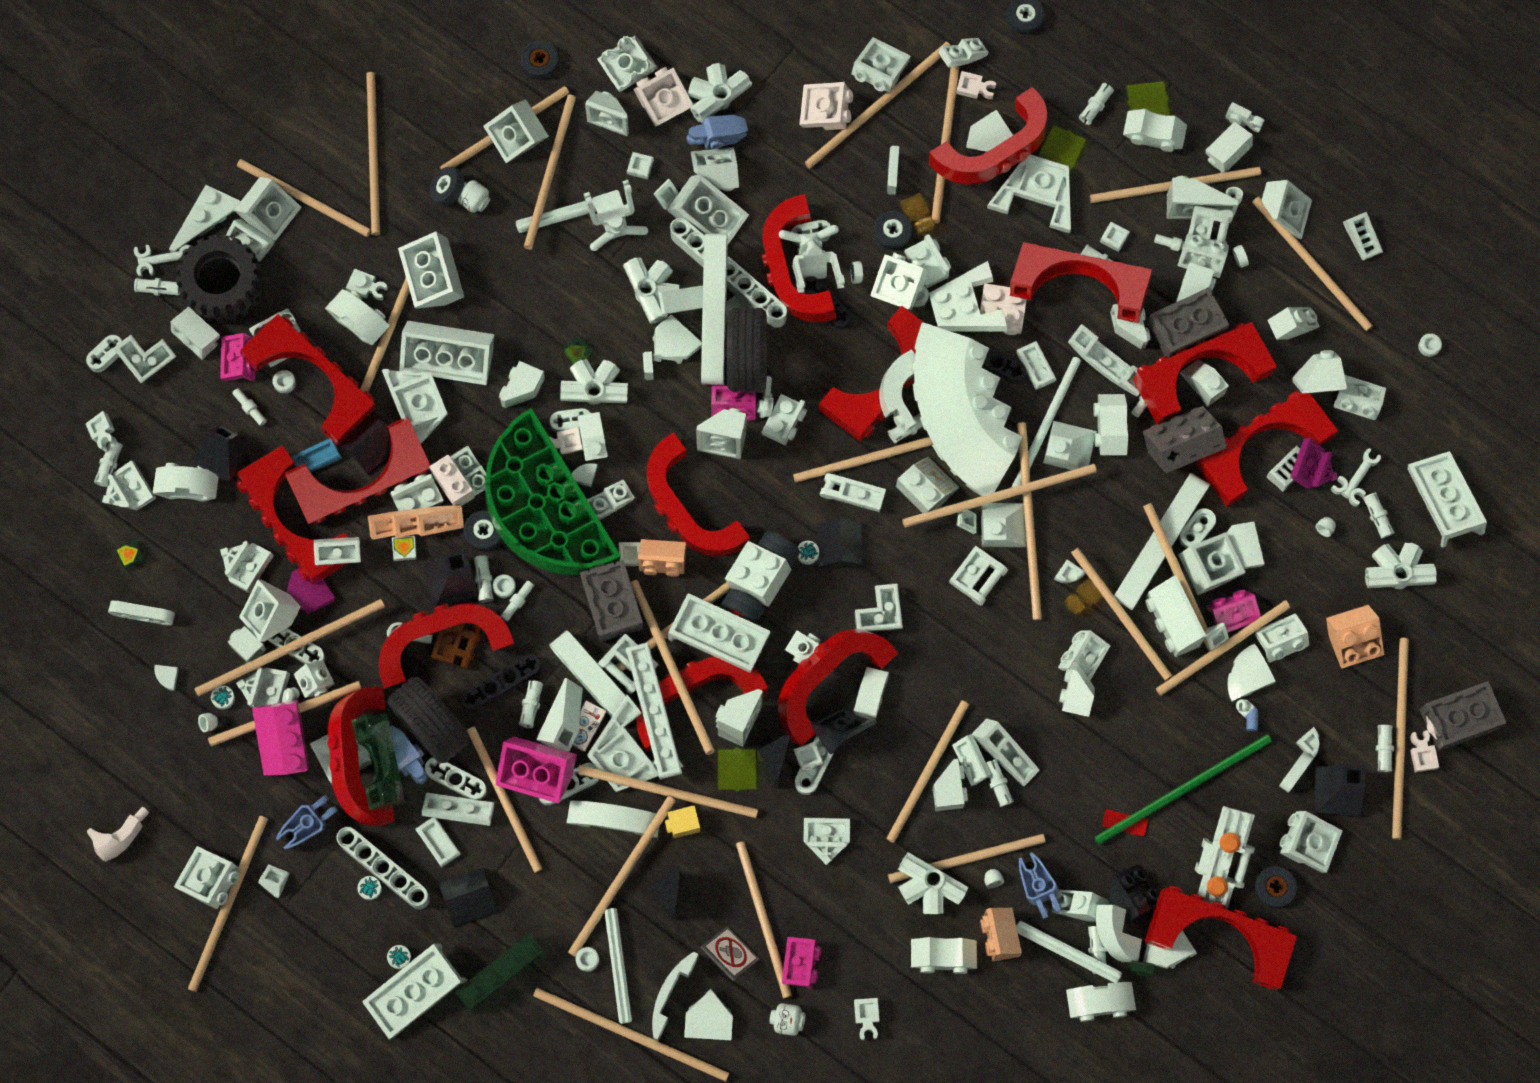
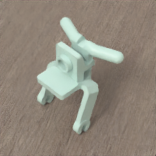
[584,180,648,251]
[779,225,845,293]

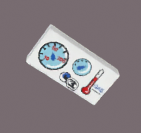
[572,701,607,752]

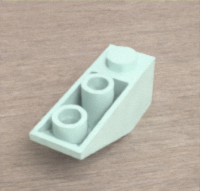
[537,678,583,752]

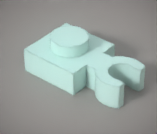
[1225,102,1264,133]
[346,269,388,301]
[86,411,117,452]
[854,998,879,1040]

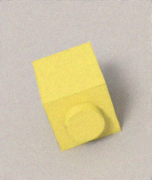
[664,806,700,838]

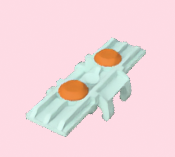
[1195,806,1255,910]

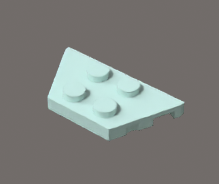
[382,369,448,444]

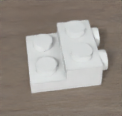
[633,67,693,127]
[800,82,853,130]
[980,283,1026,335]

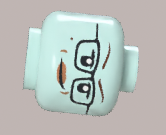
[458,180,490,213]
[770,1003,805,1036]

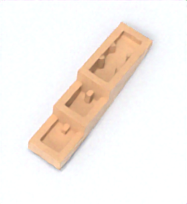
[368,505,464,540]

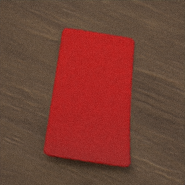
[1102,809,1148,836]

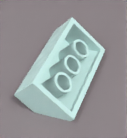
[399,321,494,385]

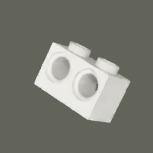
[429,455,475,506]

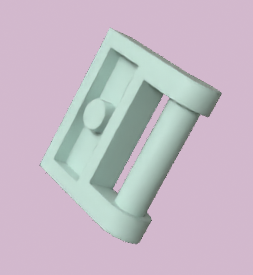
[1188,206,1233,244]
[949,546,1008,606]
[597,634,659,695]

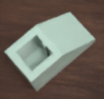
[1110,304,1150,349]
[1268,307,1320,339]
[499,361,545,408]
[1059,661,1095,717]
[933,759,968,811]
[1052,890,1109,922]

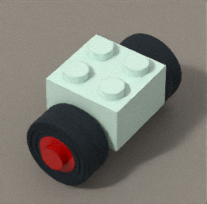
[721,531,800,624]

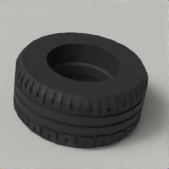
[727,308,767,393]
[387,677,470,763]

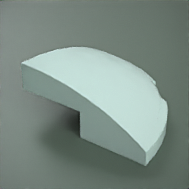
[1227,644,1275,702]

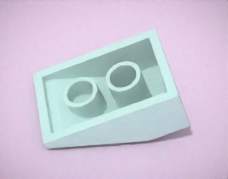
[667,174,749,244]
[1167,176,1238,220]

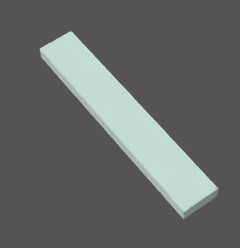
[626,642,682,780]

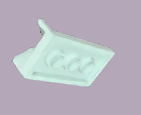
[1408,451,1487,547]
[668,593,770,673]
[362,943,468,1039]

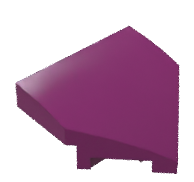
[1290,438,1338,488]
[286,568,335,614]

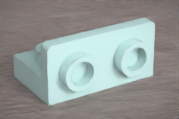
[904,234,951,288]
[1178,234,1229,278]
[1334,375,1386,420]
[762,394,807,446]
[391,474,444,511]
[1255,613,1309,663]
[1058,631,1110,680]

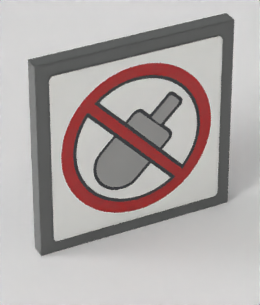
[700,926,759,981]

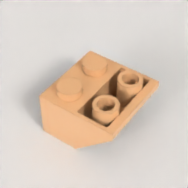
[638,539,686,577]
[1326,605,1384,668]
[980,908,1022,962]

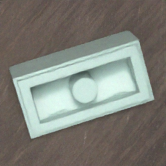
[226,219,275,262]
[313,537,361,565]

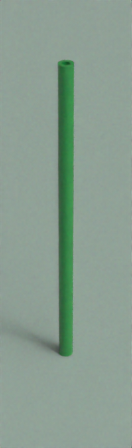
[1094,734,1272,845]

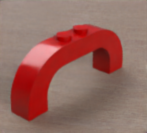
[929,87,1047,184]
[762,194,837,322]
[647,432,750,557]
[379,603,514,689]
[778,629,898,747]
[636,656,768,753]
[328,687,394,826]

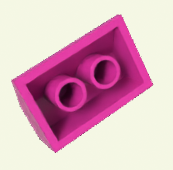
[252,700,310,775]
[495,737,577,803]

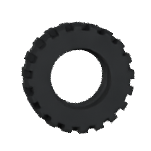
[176,235,264,323]

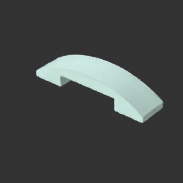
[1068,324,1140,396]
[567,801,659,838]
[652,952,699,1041]

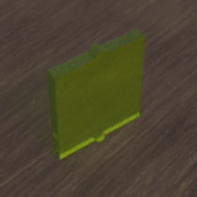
[1126,81,1169,116]
[1038,126,1086,172]
[718,747,756,792]

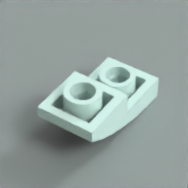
[938,38,989,67]
[450,446,486,496]
[587,479,635,520]
[854,667,889,718]

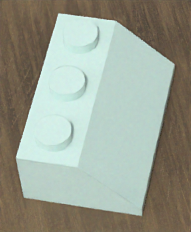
[398,232,464,308]
[696,408,746,459]
[1145,575,1206,657]
[716,689,763,747]

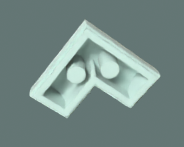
[113,335,177,383]
[855,584,903,632]

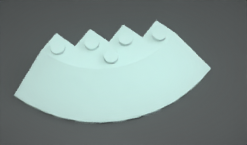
[912,322,1022,496]

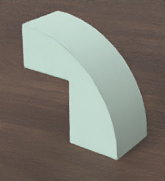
[1096,905,1142,962]

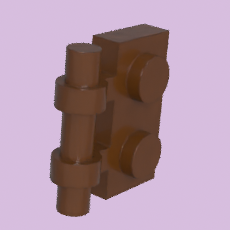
[431,623,481,669]

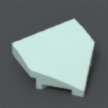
[966,110,1013,152]
[653,315,702,364]
[102,461,156,510]
[1226,522,1264,569]
[220,541,274,593]
[237,667,290,708]
[803,818,850,865]
[1143,930,1197,969]
[684,989,733,1040]

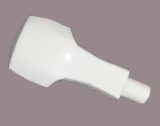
[87,807,149,862]

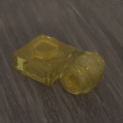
[900,193,935,235]
[1064,578,1103,615]

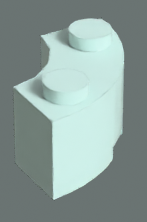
[1123,109,1187,152]
[325,289,389,345]
[1093,394,1128,455]
[153,463,218,502]
[911,937,977,974]
[1066,982,1136,1022]

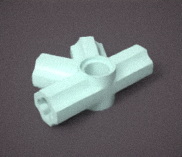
[688,63,752,123]
[623,258,679,324]
[560,359,628,405]
[1365,543,1436,589]
[898,852,968,914]

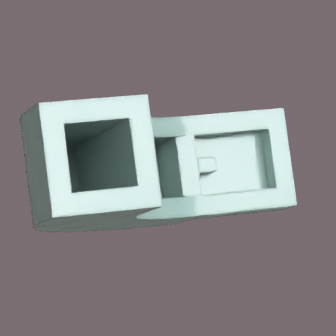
[879,350,916,433]

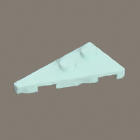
[169,185,241,252]

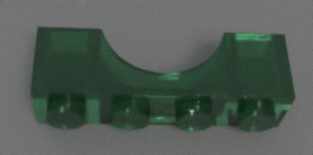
[352,714,405,810]
[455,934,545,1014]

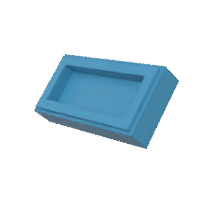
[291,438,342,473]

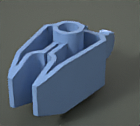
[686,115,748,149]
[381,726,428,784]
[276,795,338,849]
[1019,853,1062,919]

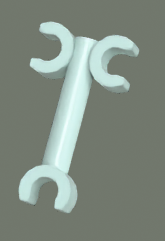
[134,245,190,278]
[1331,448,1381,507]

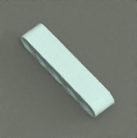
[549,630,625,718]
[337,827,430,909]

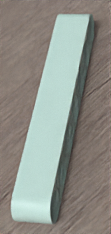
[670,218,787,328]
[701,234,728,385]
[1114,473,1210,610]

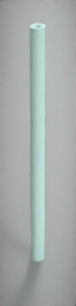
[1011,357,1081,488]

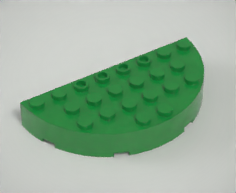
[485,408,621,575]

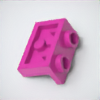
[220,333,256,381]
[711,386,756,420]
[1207,590,1261,633]
[782,937,821,989]

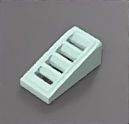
[1343,212,1383,260]
[1267,446,1300,492]

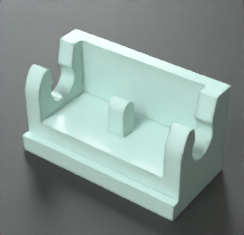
[1206,122,1253,173]
[171,307,220,360]

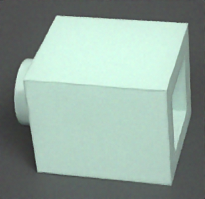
[228,626,266,663]

